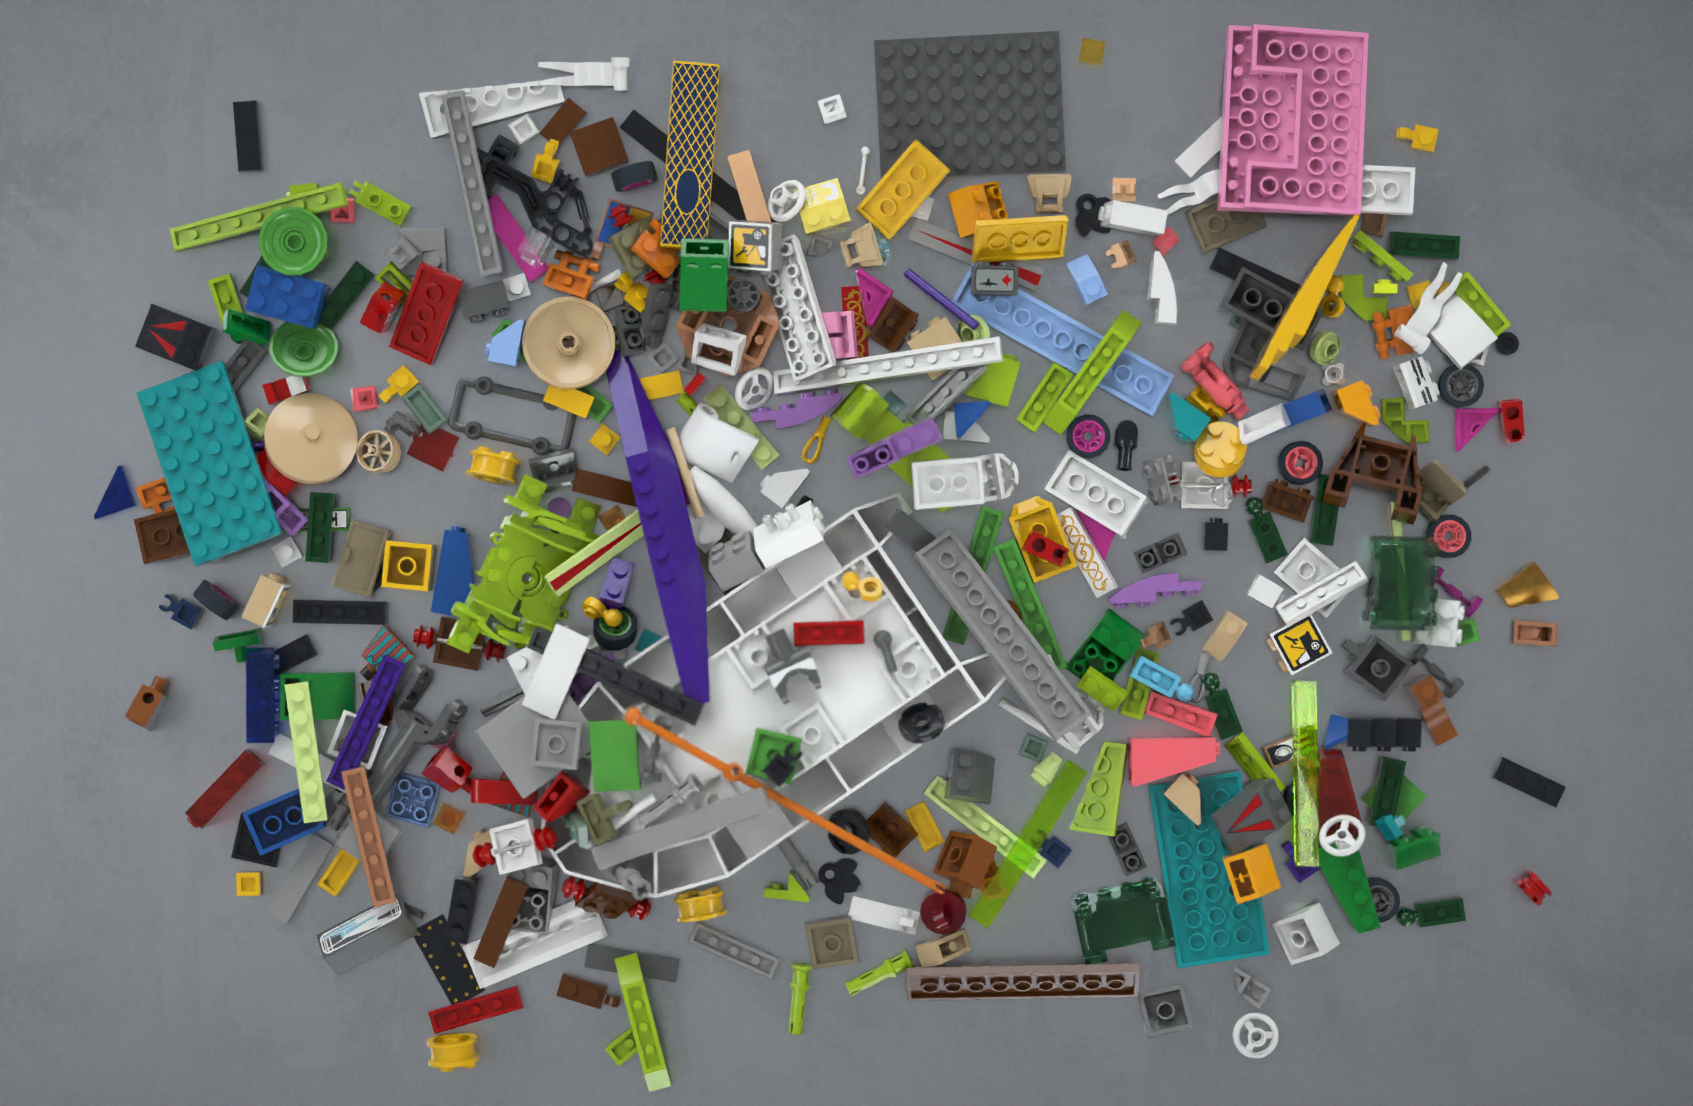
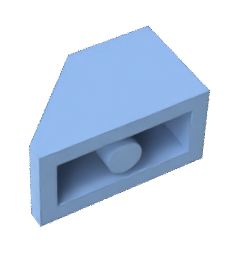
[1066,254,1108,306]
[485,319,526,367]

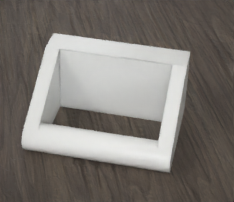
[691,323,747,376]
[1238,403,1291,445]

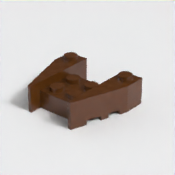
[1323,423,1422,525]

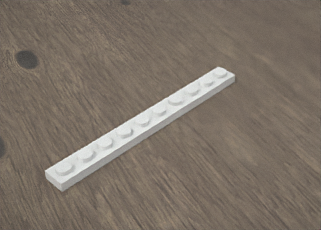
[773,337,1003,396]

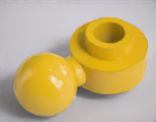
[1320,275,1345,318]
[842,572,883,602]
[582,597,623,627]

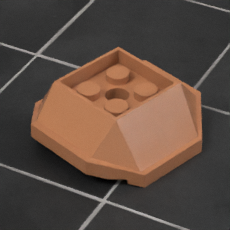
[676,274,780,377]

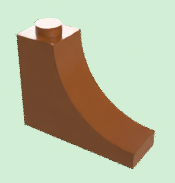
[1404,674,1458,746]

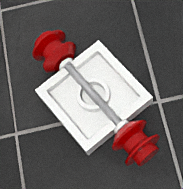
[1168,462,1252,509]
[472,818,557,875]

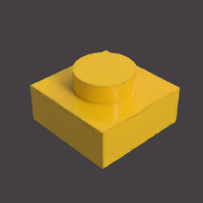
[589,423,621,456]
[236,872,261,896]

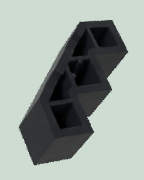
[1347,717,1422,752]

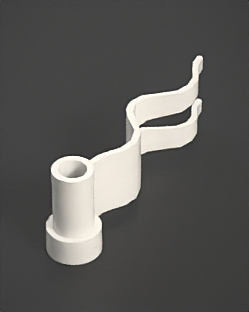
[538,57,630,91]
[1157,169,1219,215]
[1394,262,1463,355]

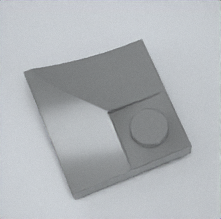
[396,227,448,277]

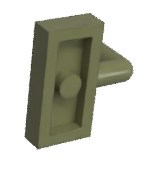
[576,792,633,845]

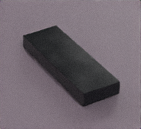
[233,100,263,172]

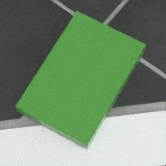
[589,719,642,792]

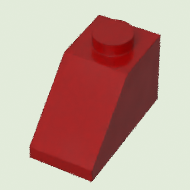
[257,448,299,496]
[533,771,590,823]

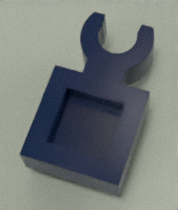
[159,594,204,630]
[1030,829,1072,869]

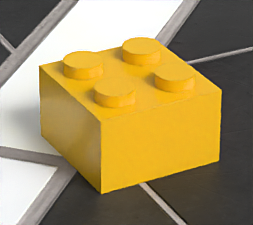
[381,540,435,591]

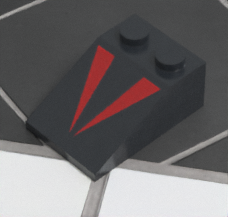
[135,304,217,371]

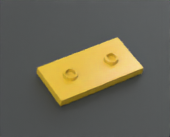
[856,139,951,240]
[972,215,1068,263]

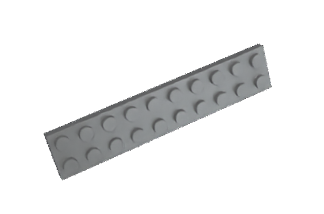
[914,529,1092,742]

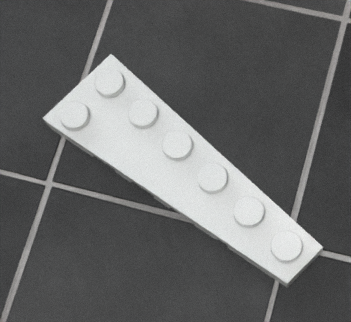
[419,81,565,138]

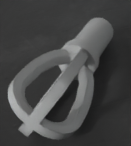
[1189,653,1211,703]

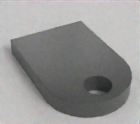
[1223,319,1272,388]

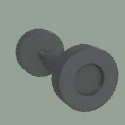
[1408,644,1465,699]
[638,722,672,782]

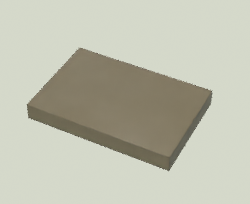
[1185,197,1267,254]

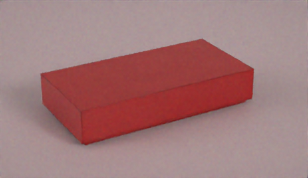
[684,373,707,397]

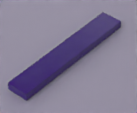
[326,654,406,790]

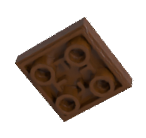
[569,117,629,176]

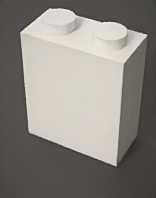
[1098,200,1168,236]

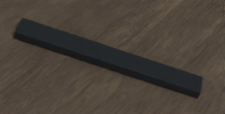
[620,109,778,223]
[527,626,705,726]

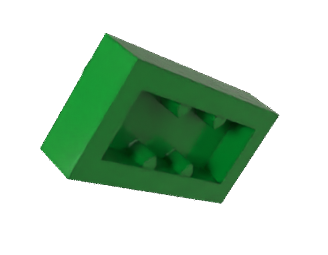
[223,309,270,345]
[213,628,263,663]

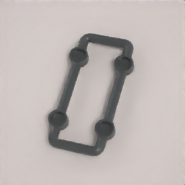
[448,376,577,455]

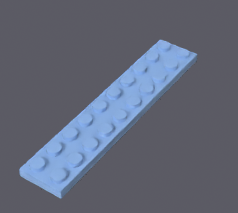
[952,263,1175,416]

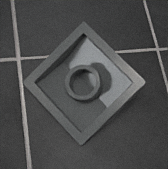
[1138,984,1194,1039]

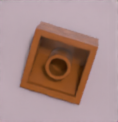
[933,830,997,889]

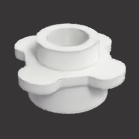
[1322,363,1345,386]

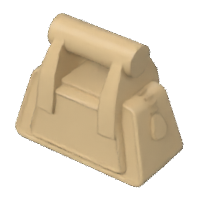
[1027,174,1072,213]
[838,223,884,268]

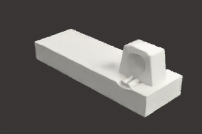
[848,895,920,935]

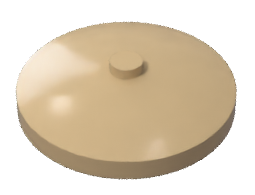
[522,297,615,389]
[264,393,358,484]

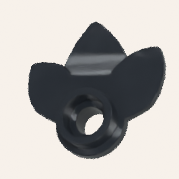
[1075,193,1112,237]
[818,859,862,905]

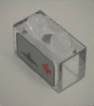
[517,226,554,267]

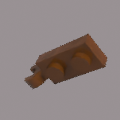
[556,973,621,1009]

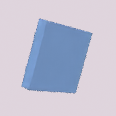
[385,771,441,828]

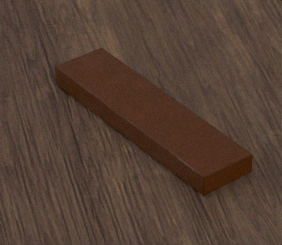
[473,875,529,968]

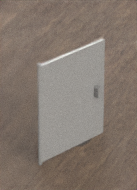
[474,691,591,799]

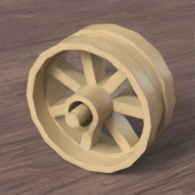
[356,430,401,473]

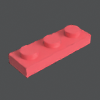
[1144,690,1218,737]

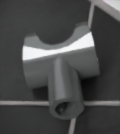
[763,628,822,704]

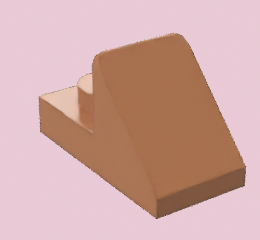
[1513,620,1559,647]

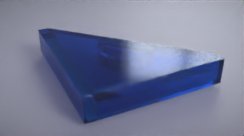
[94,465,137,520]

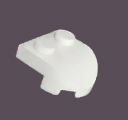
[974,453,1019,502]
[1064,692,1104,749]

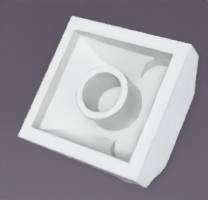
[327,709,388,770]

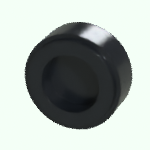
[1494,332,1519,355]

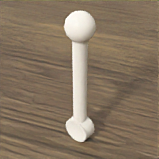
[856,146,870,195]

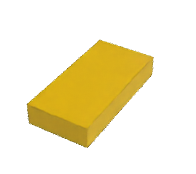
[639,370,684,401]
[543,385,595,419]
[904,801,945,852]
[317,848,361,897]

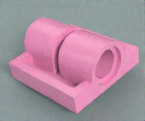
[822,311,858,360]

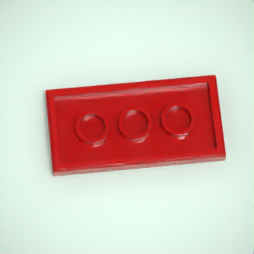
[389,262,464,365]

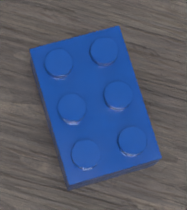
[245,265,329,330]
[242,788,327,856]

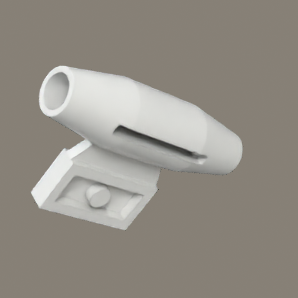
[687,465,758,554]

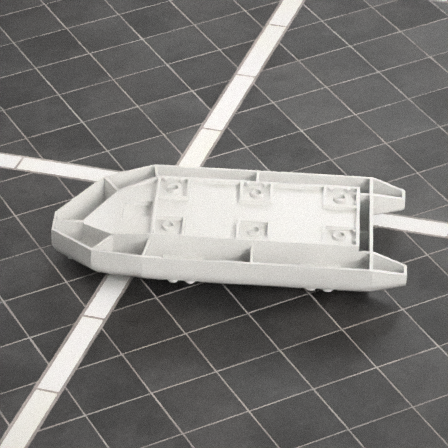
[541,493,1006,898]

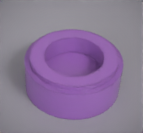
[547,497,571,518]

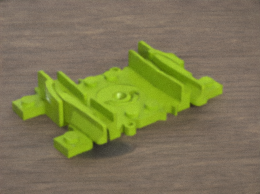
[446,474,601,654]

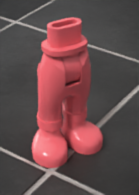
[1180,341,1250,420]

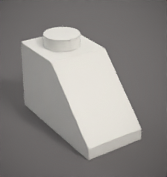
[943,407,989,443]
[760,469,810,509]

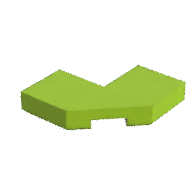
[1339,274,1388,321]
[1380,398,1430,444]

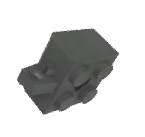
[1343,635,1413,701]

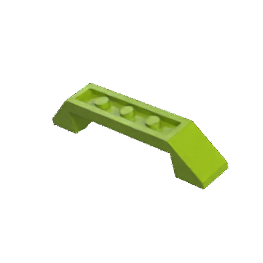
[1042,309,1142,435]
[614,953,672,1092]

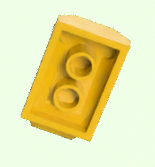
[1008,496,1077,583]

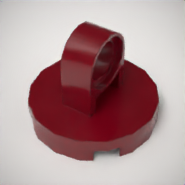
[920,889,967,935]

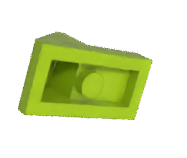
[763,870,810,903]

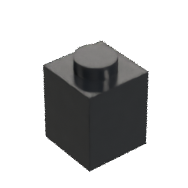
[1202,518,1228,551]

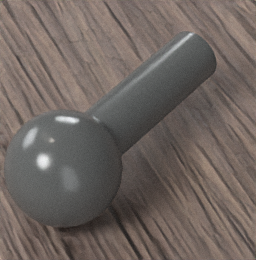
[873,630,898,673]

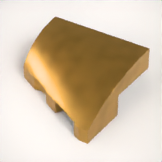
[1495,562,1559,608]

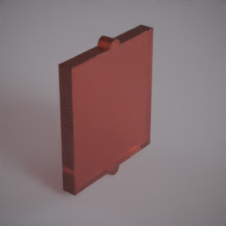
[406,425,459,472]

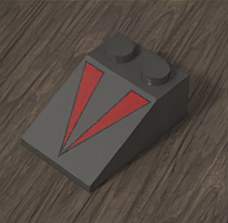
[1211,778,1293,855]

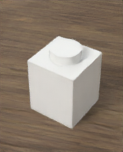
[1246,574,1284,609]

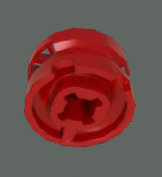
[1516,870,1552,906]

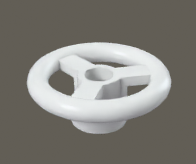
[767,180,806,222]
[735,367,774,411]
[1319,815,1365,856]
[1233,1012,1279,1059]

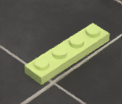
[703,384,780,470]

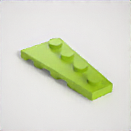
[1069,741,1129,837]

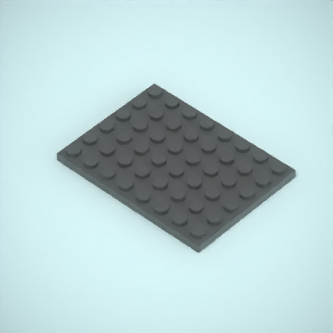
[874,31,1066,179]

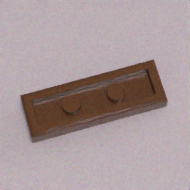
[571,469,637,507]

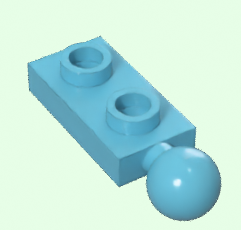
[1129,655,1194,702]

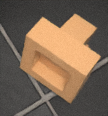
[1112,178,1136,202]
[1106,240,1137,268]

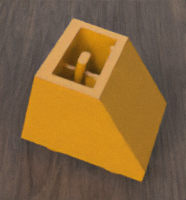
[948,181,1008,238]
[1331,380,1381,427]
[1222,843,1281,904]

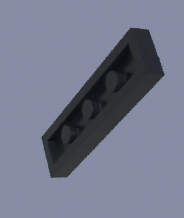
[1209,247,1300,294]
[293,600,387,625]

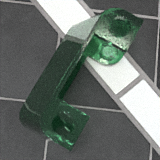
[1369,536,1439,631]
[1070,877,1176,965]

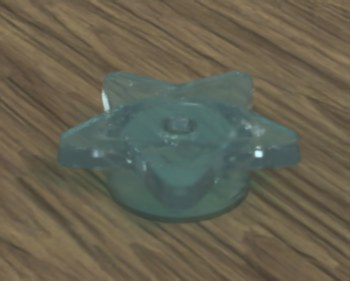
[875,232,891,262]

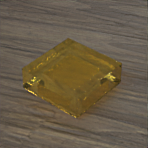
[1078,38,1105,66]

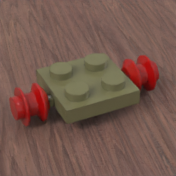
[608,204,668,284]

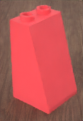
[1128,736,1220,786]

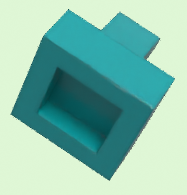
[1374,814,1406,841]

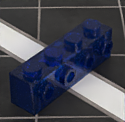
[246,647,279,743]

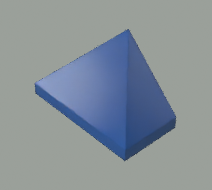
[954,401,991,439]
[1322,714,1348,750]

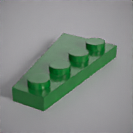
[1310,838,1381,934]

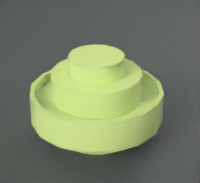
[957,315,990,342]
[1310,330,1341,365]

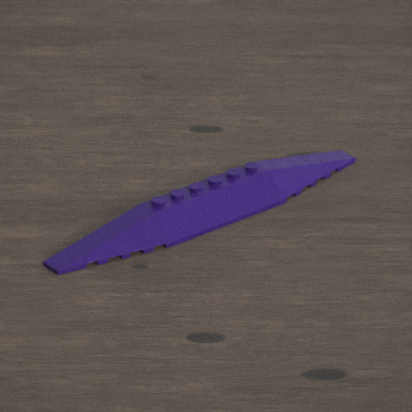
[606,349,710,703]

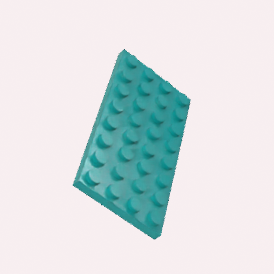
[136,360,283,566]
[1148,771,1270,969]

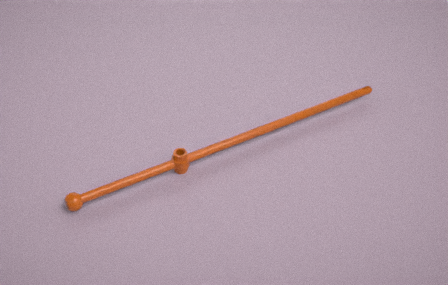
[624,707,946,894]

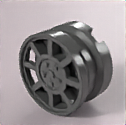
[727,278,760,312]

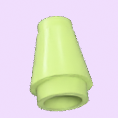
[1030,752,1063,788]

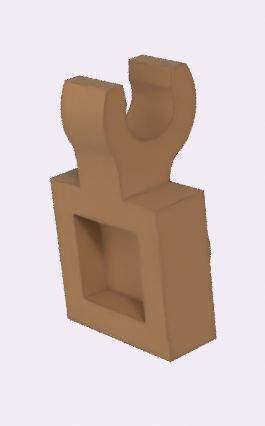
[1140,621,1172,650]

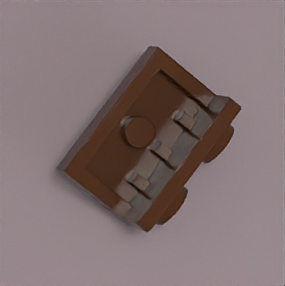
[866,297,919,353]
[1262,478,1315,523]
[866,802,919,858]

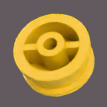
[1194,422,1247,478]
[465,446,521,486]
[673,886,727,922]
[426,1033,479,1072]

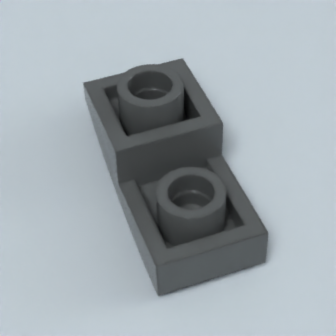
[615,305,646,357]
[1133,533,1187,574]
[1108,822,1147,877]

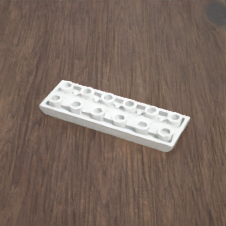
[762,234,836,382]
[462,900,608,989]

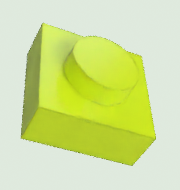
[1371,279,1398,295]

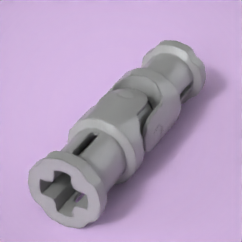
[608,861,651,900]

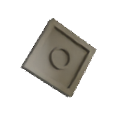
[805,916,859,970]

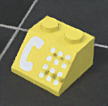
[793,178,851,236]

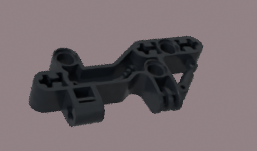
[477,134,594,257]

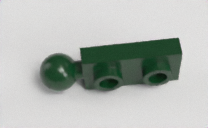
[1245,497,1288,564]
[1202,672,1243,740]
[1397,897,1466,928]

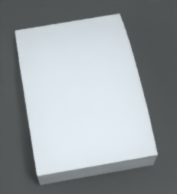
[1147,251,1177,326]
[1428,293,1498,370]

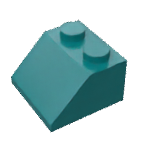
[1166,392,1211,444]

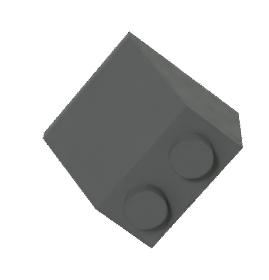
[945,748,995,805]

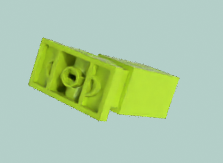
[830,383,953,513]

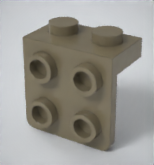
[1419,460,1468,522]

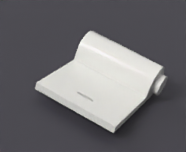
[671,403,759,483]

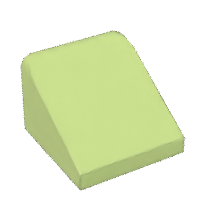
[245,407,269,442]

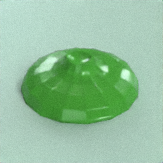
[259,207,327,275]
[269,321,338,377]

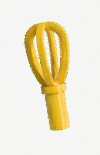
[801,416,832,464]

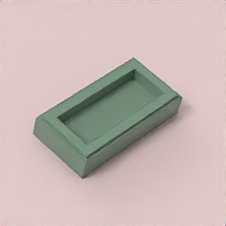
[401,384,448,435]

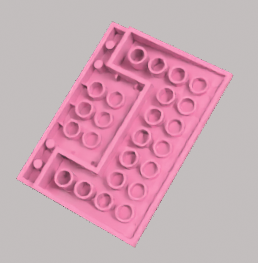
[1217,24,1369,216]

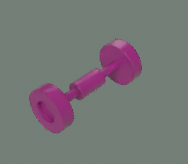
[1424,566,1483,618]

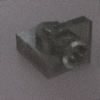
[384,411,425,437]

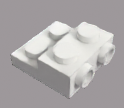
[1410,597,1465,648]

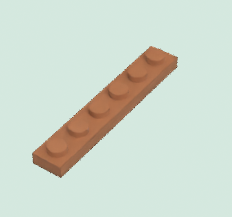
[341,766,396,907]

